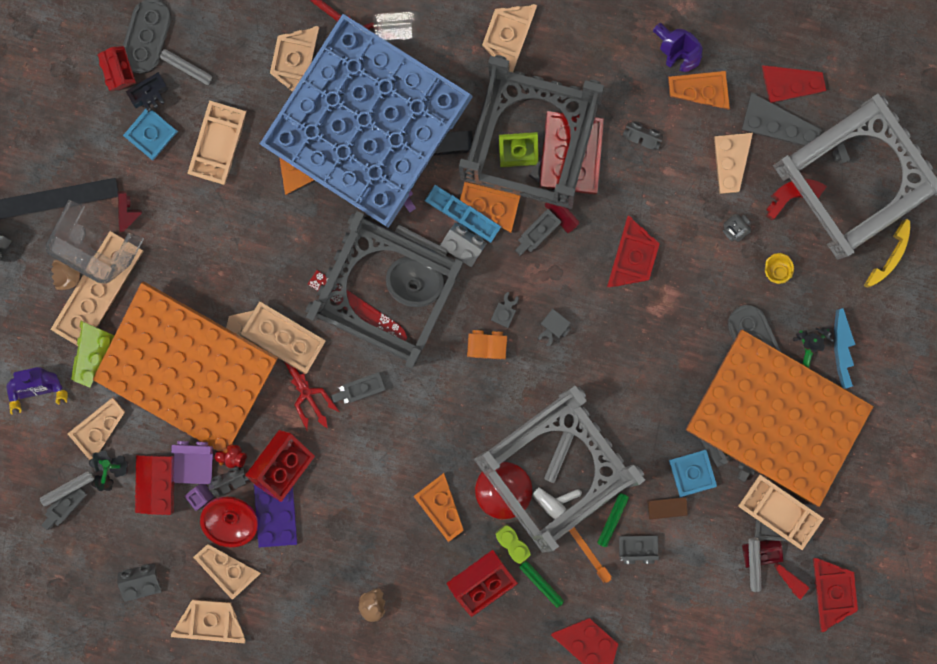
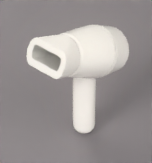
[532,488,582,519]

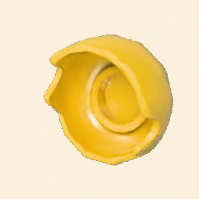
[765,253,794,284]

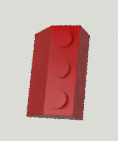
[245,430,315,502]
[135,455,174,515]
[446,550,518,617]

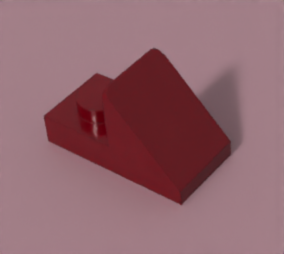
[118,191,142,232]

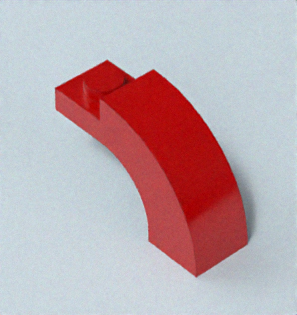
[766,179,827,220]

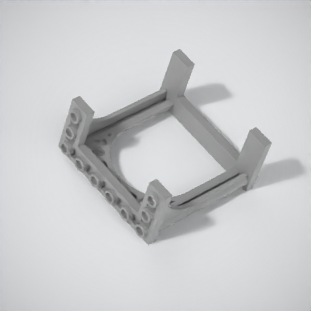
[773,94,937,260]
[474,386,645,553]

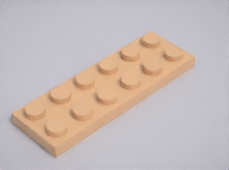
[50,231,144,346]

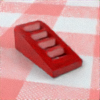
[774,563,809,600]

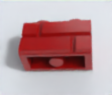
[97,46,136,91]

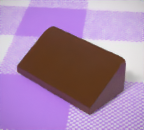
[647,496,688,520]

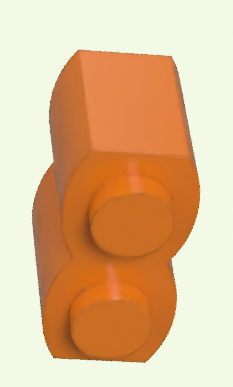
[467,330,507,360]

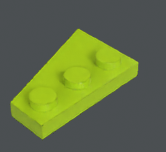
[71,321,114,388]

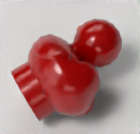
[215,444,247,469]

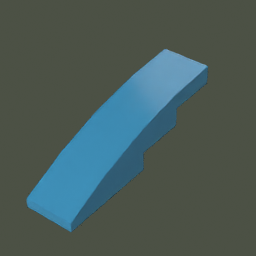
[424,185,501,243]
[834,308,855,389]

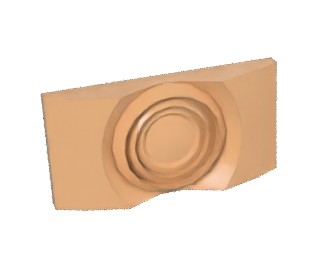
[187,100,247,185]
[738,474,824,550]

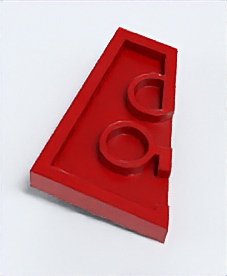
[761,65,826,103]

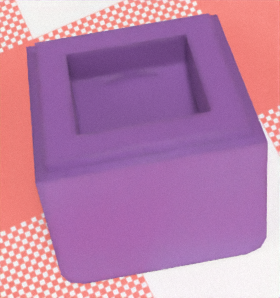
[184,484,214,511]

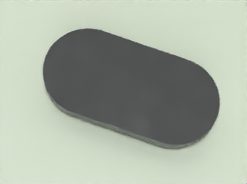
[123,0,171,74]
[728,305,781,352]

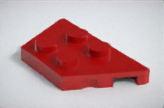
[607,216,660,288]
[813,557,858,632]
[551,618,618,664]

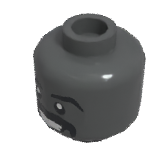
[722,214,751,242]

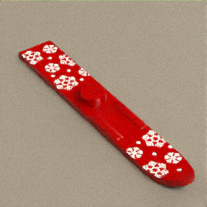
[308,270,407,341]

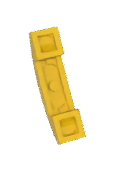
[864,219,910,287]

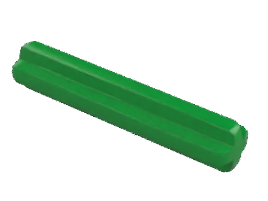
[597,493,629,547]
[520,561,564,608]

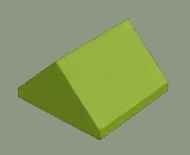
[499,132,538,167]

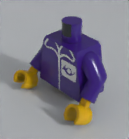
[6,367,68,414]

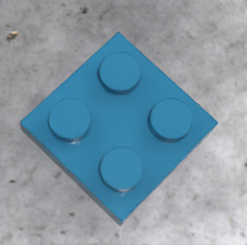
[123,109,178,161]
[669,449,717,497]

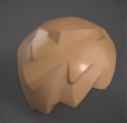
[51,256,81,290]
[358,588,386,622]

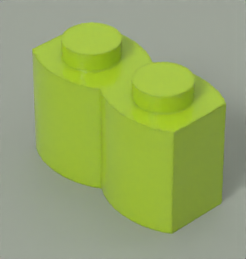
[495,524,531,564]

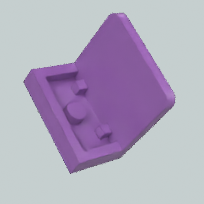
[171,441,213,484]

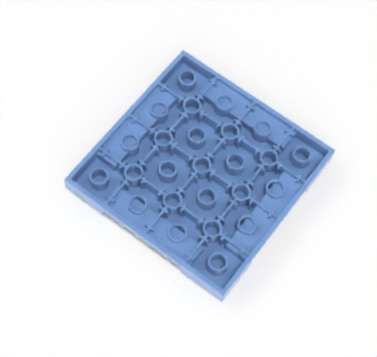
[260,14,473,228]

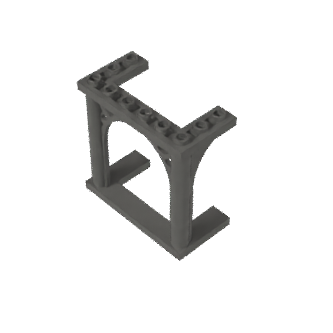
[459,55,604,209]
[305,211,464,368]

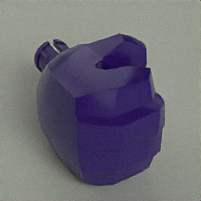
[653,23,703,72]

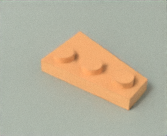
[714,133,753,194]
[68,397,125,460]
[193,544,261,600]

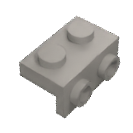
[440,223,487,267]

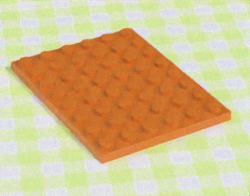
[92,281,278,453]
[685,330,874,507]

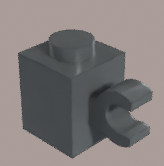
[538,309,571,347]

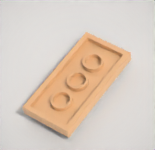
[240,302,325,374]

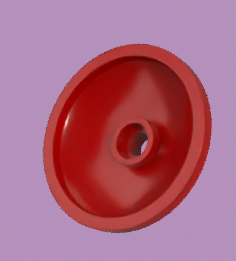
[475,462,533,519]
[200,497,258,547]

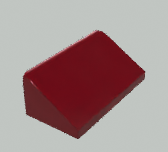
[545,203,579,233]
[742,540,784,568]

